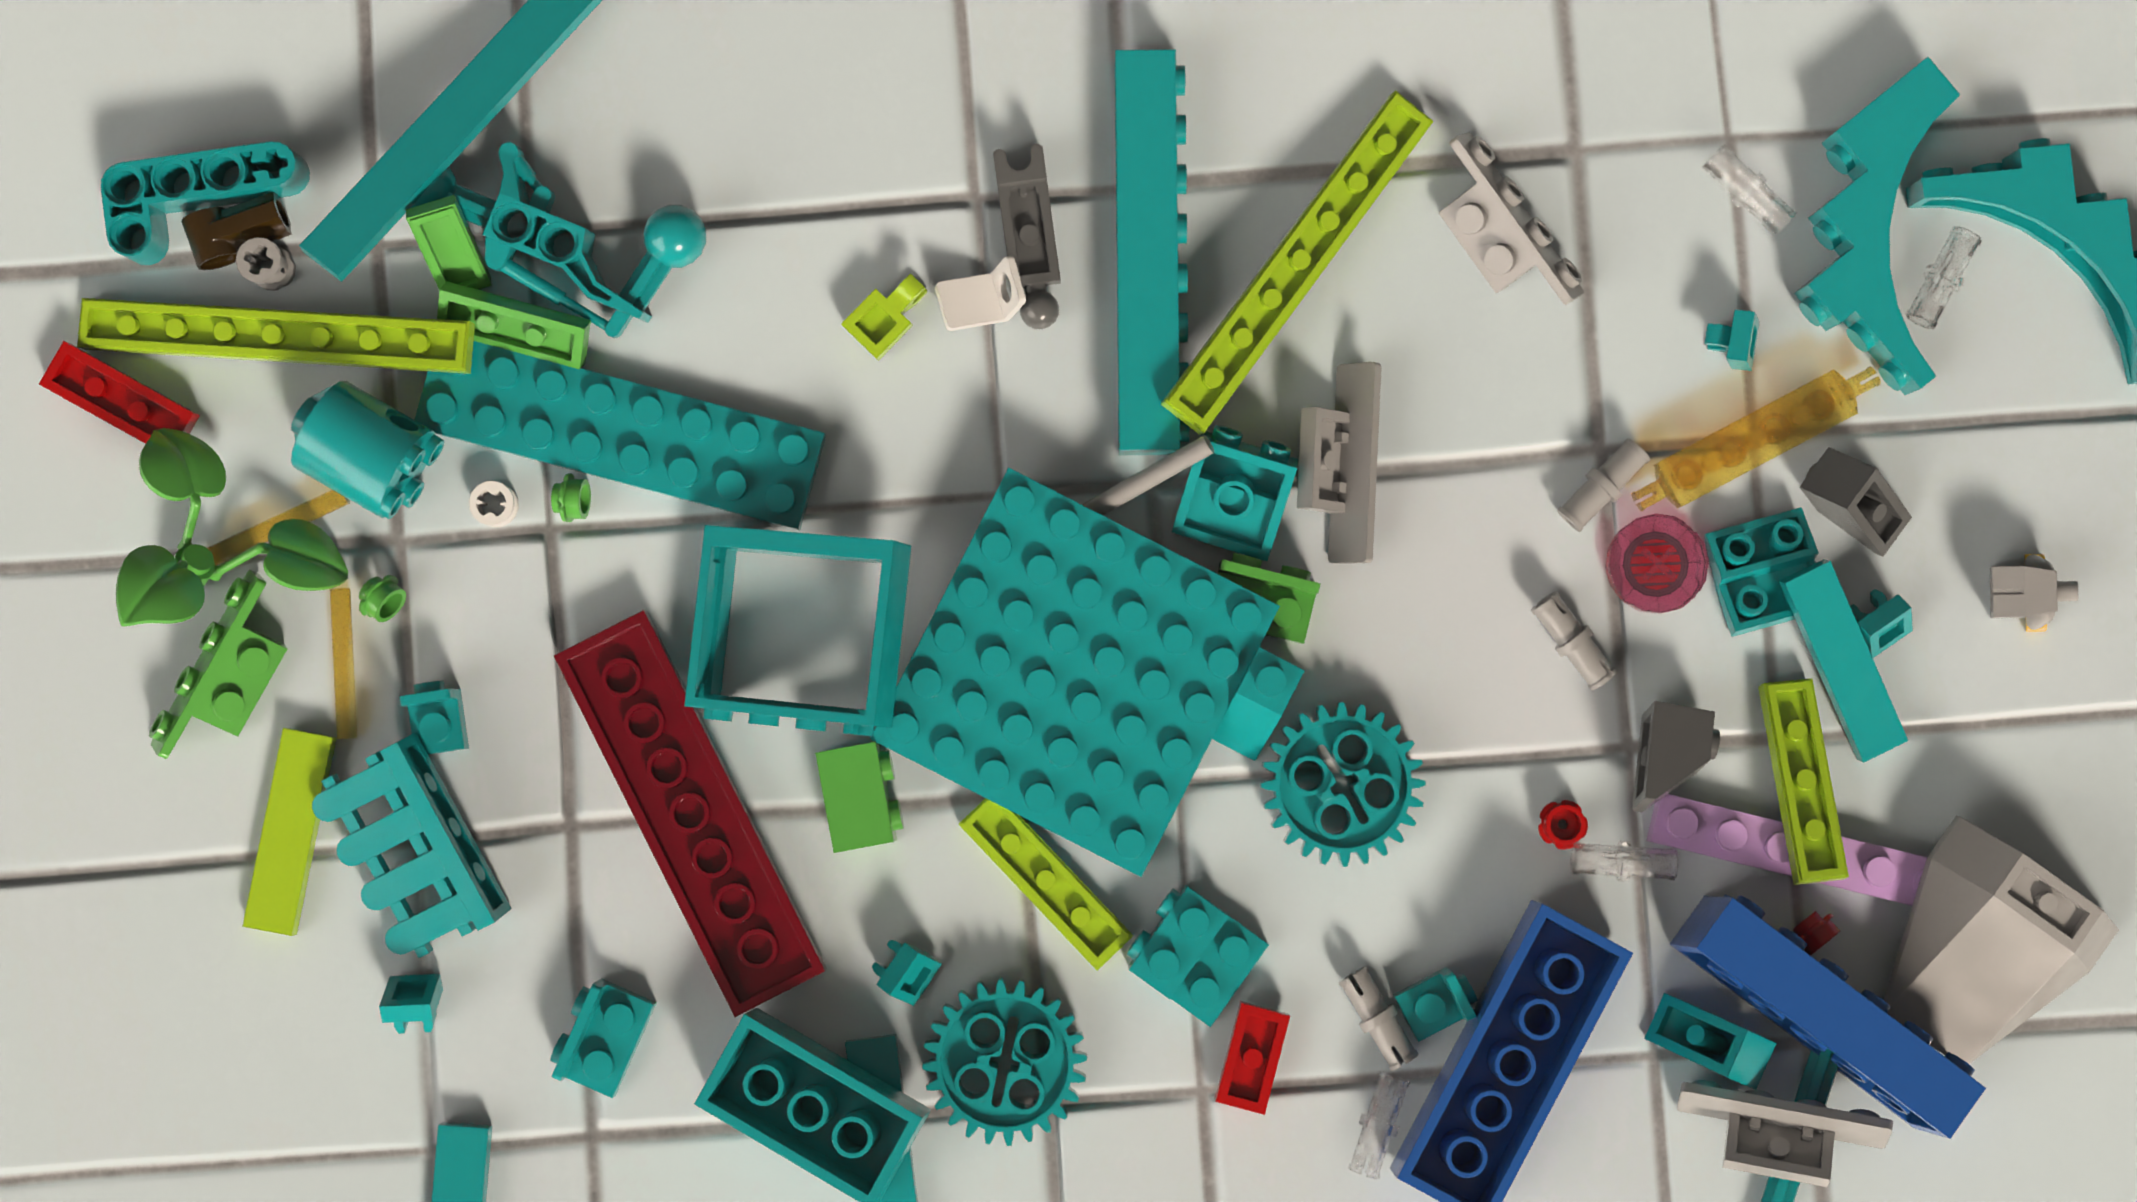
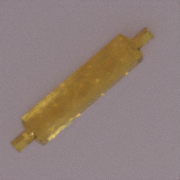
[1631,366,1881,511]

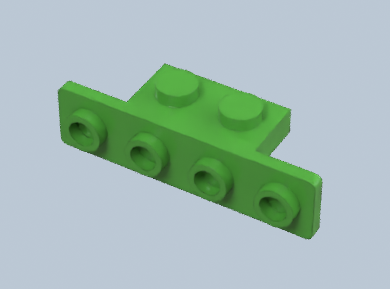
[149,569,288,759]

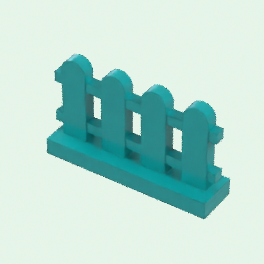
[312,732,512,959]

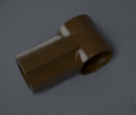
[181,192,292,270]

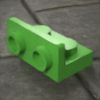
[1217,553,1321,644]

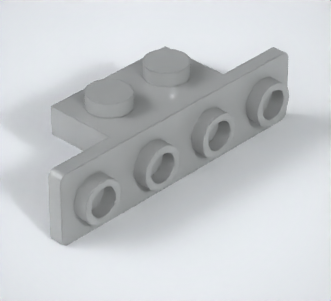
[1439,132,1584,305]
[1297,362,1381,564]
[1677,1080,1893,1187]

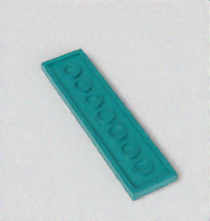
[414,341,826,531]

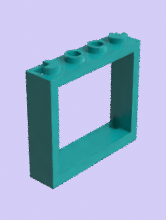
[684,525,912,736]

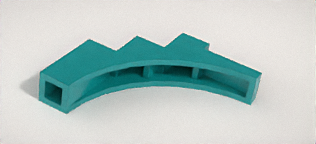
[1794,57,1960,395]
[1906,138,2137,385]

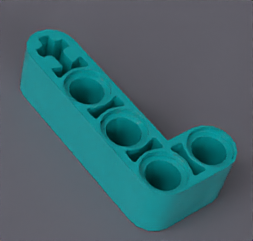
[101,142,310,265]

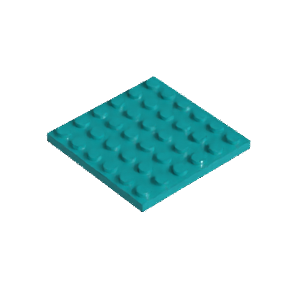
[870,467,1280,877]

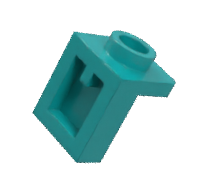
[400,680,469,755]
[1393,967,1478,1042]

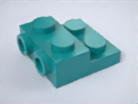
[1171,425,1298,561]
[1126,885,1269,1027]

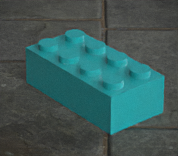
[694,1008,931,1202]

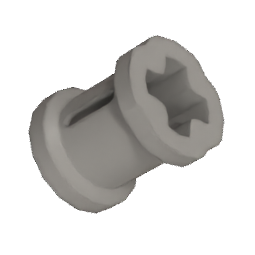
[236,237,296,291]

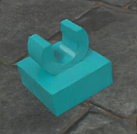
[1705,310,1760,371]
[1850,589,1913,658]
[872,940,942,1006]
[379,974,443,1034]

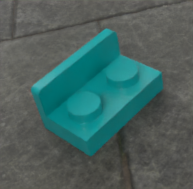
[550,979,657,1098]

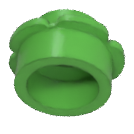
[551,473,591,522]
[359,575,406,622]

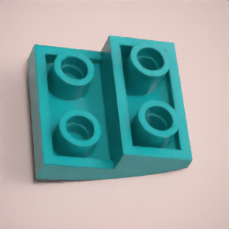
[1704,507,1819,637]

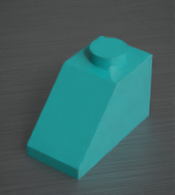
[1212,647,1305,761]
[1644,993,1777,1090]

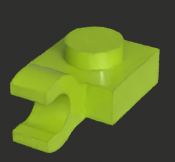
[841,274,928,361]

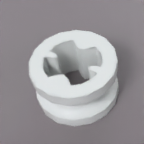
[469,481,519,527]

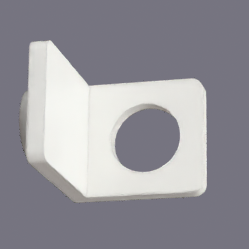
[935,255,1026,331]

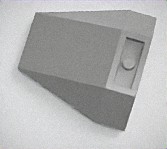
[1884,815,2119,1064]

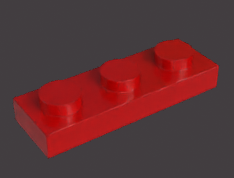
[39,341,200,444]

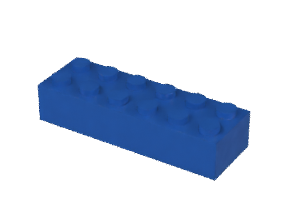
[1670,894,1986,1139]
[1390,900,1633,1202]

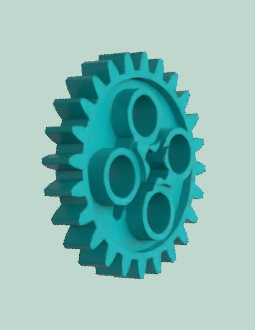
[1260,702,1426,867]
[922,977,1087,1146]

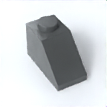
[1799,447,1912,557]
[1632,701,1720,813]

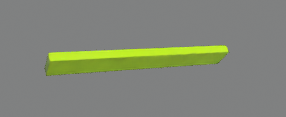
[1161,90,1434,435]
[77,298,475,374]

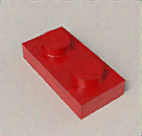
[1214,1001,1290,1115]

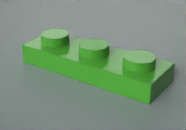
[437,281,591,369]

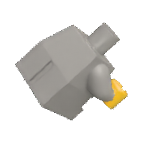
[1990,554,2078,632]

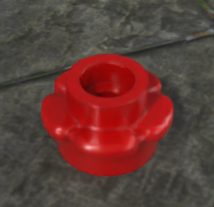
[1538,800,1588,850]
[1793,911,1841,956]

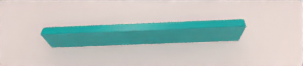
[299,0,602,282]

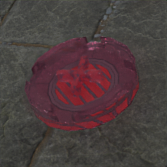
[1605,513,1709,614]

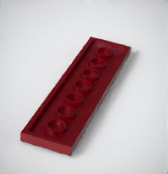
[554,610,827,1017]

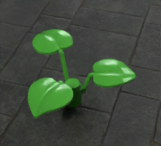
[116,428,348,627]

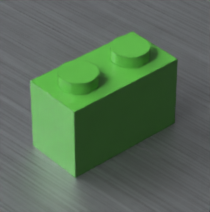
[815,741,904,853]

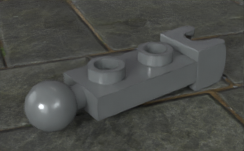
[993,144,1061,329]

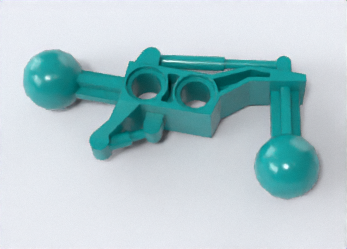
[411,142,706,338]

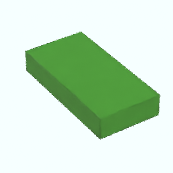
[406,195,492,290]

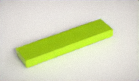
[1758,678,1849,885]
[242,728,337,936]
[958,798,1134,971]

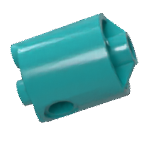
[291,381,444,519]

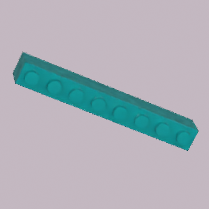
[1115,49,1190,456]

